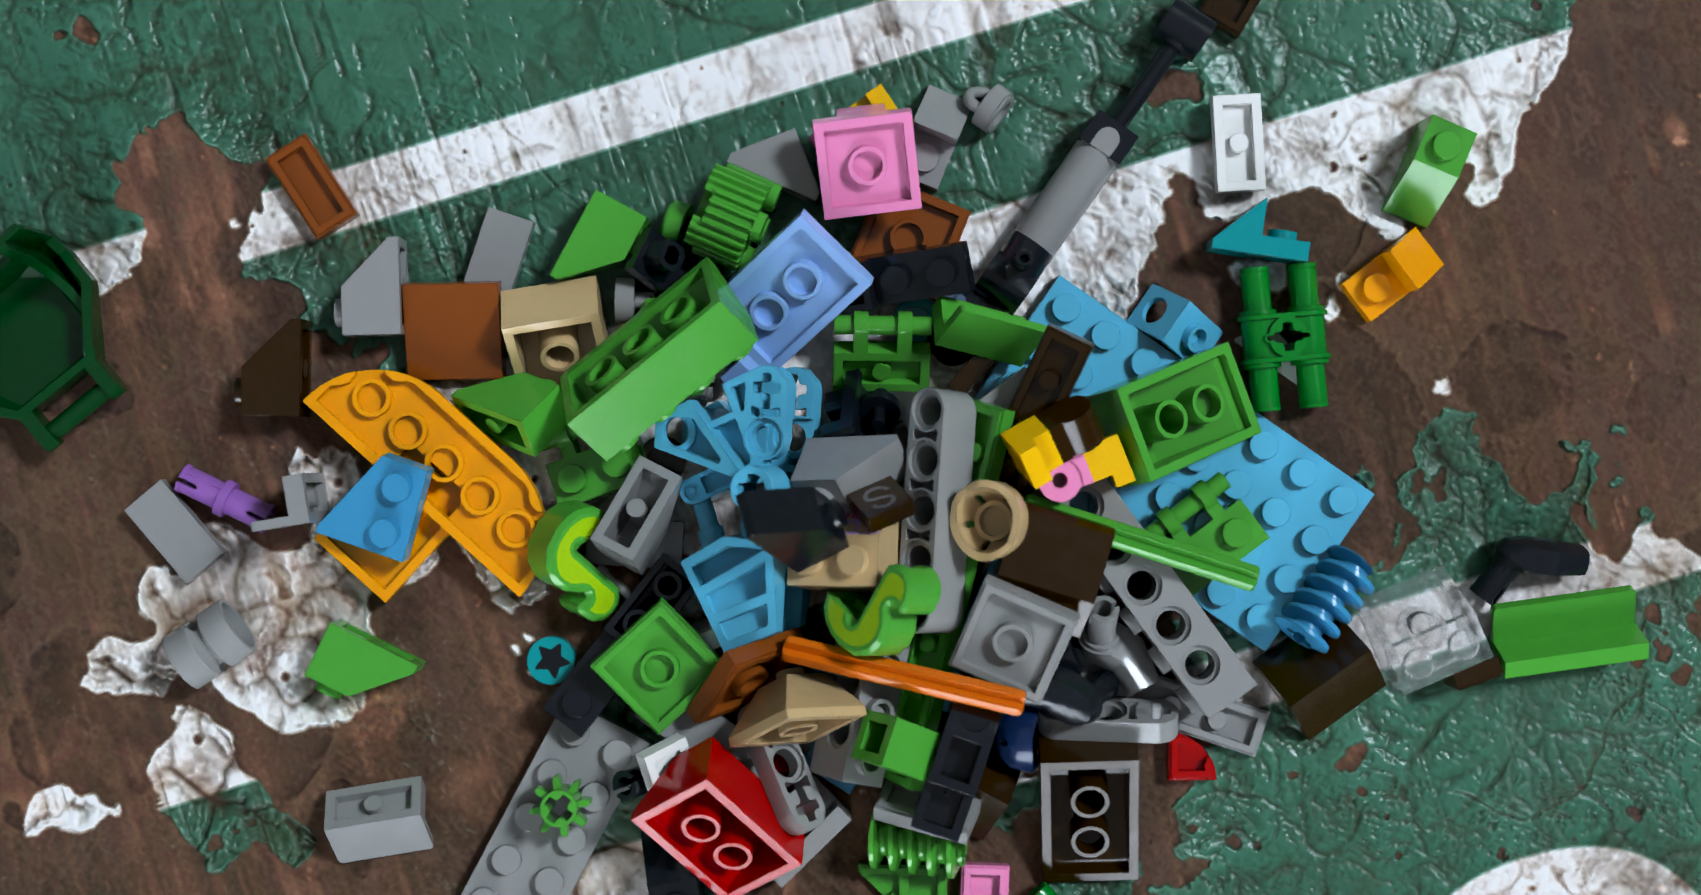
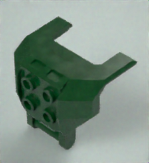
[0,224,128,452]

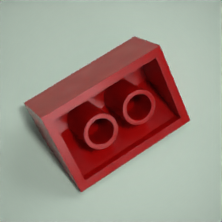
[631,736,805,895]

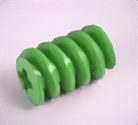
[867,808,968,879]

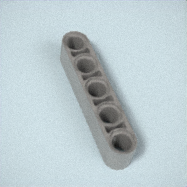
[899,387,976,634]

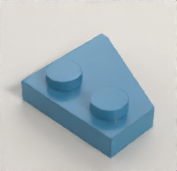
[316,452,434,562]

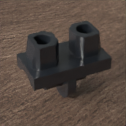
[624,227,698,295]
[820,368,901,437]

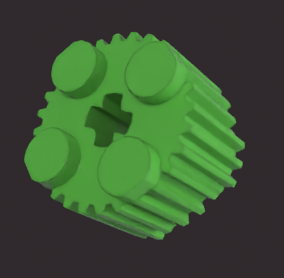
[684,163,783,271]

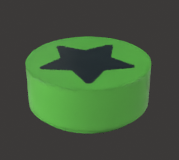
[660,200,694,247]

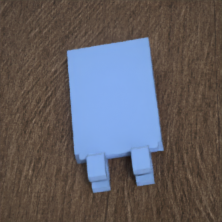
[720,209,874,383]

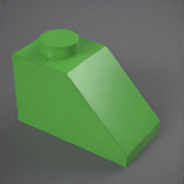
[1381,114,1478,229]
[550,190,651,281]
[451,372,567,457]
[304,619,426,699]

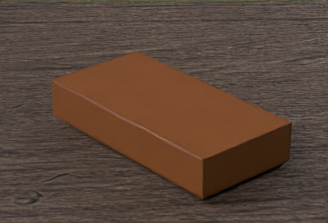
[265,133,360,241]

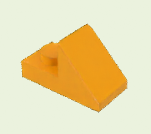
[1338,227,1444,323]

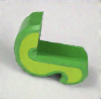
[527,500,620,621]
[824,564,941,656]

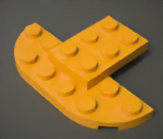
[303,370,545,603]

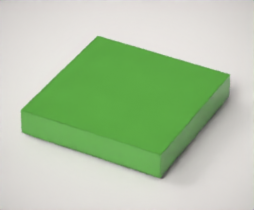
[590,597,721,735]

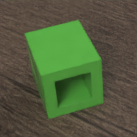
[850,709,940,781]

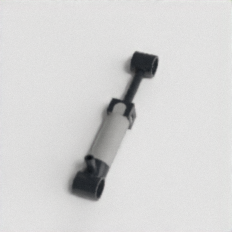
[974,0,1219,315]

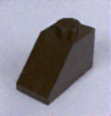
[234,319,312,417]

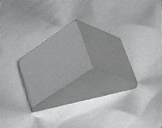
[727,128,820,206]

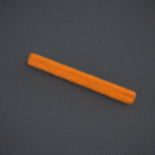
[782,636,1026,716]

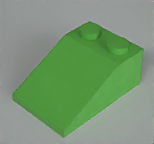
[1086,342,1262,488]

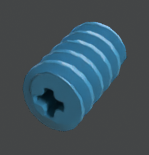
[1274,544,1375,653]

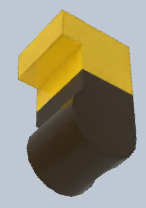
[1000,395,1105,489]

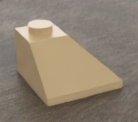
[728,667,867,748]

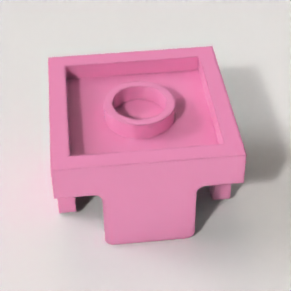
[812,103,922,220]

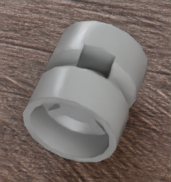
[162,599,257,689]

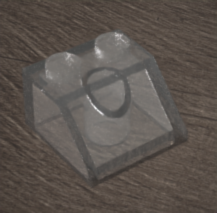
[1356,565,1494,695]

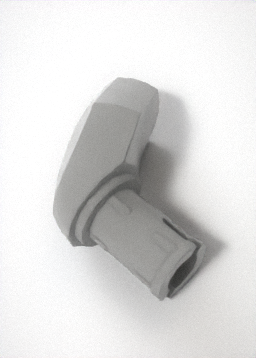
[1078,595,1161,696]

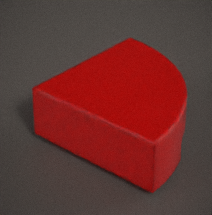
[1166,732,1217,780]

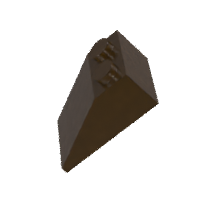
[1038,732,1139,882]

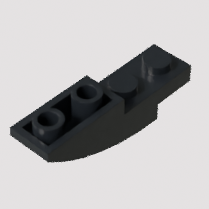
[839,241,976,315]
[543,553,695,738]
[910,671,1002,843]

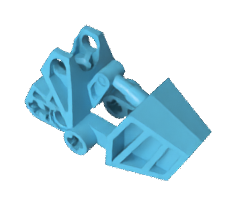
[654,365,822,652]

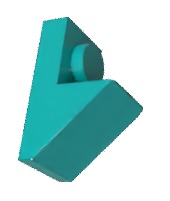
[1204,198,1311,264]

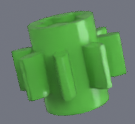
[530,774,593,838]

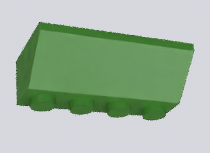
[559,257,758,462]

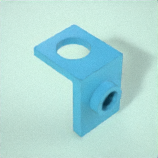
[1127,284,1223,359]

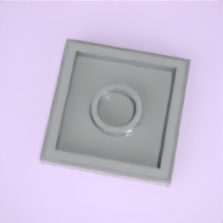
[948,574,1080,705]

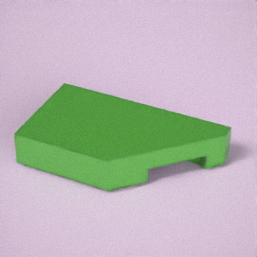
[858,862,947,895]

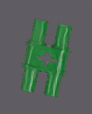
[1236,262,1331,412]

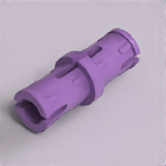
[174,464,277,533]

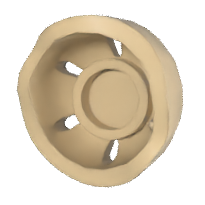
[949,480,1029,562]

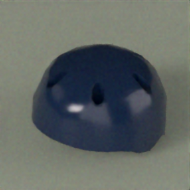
[994,706,1039,772]

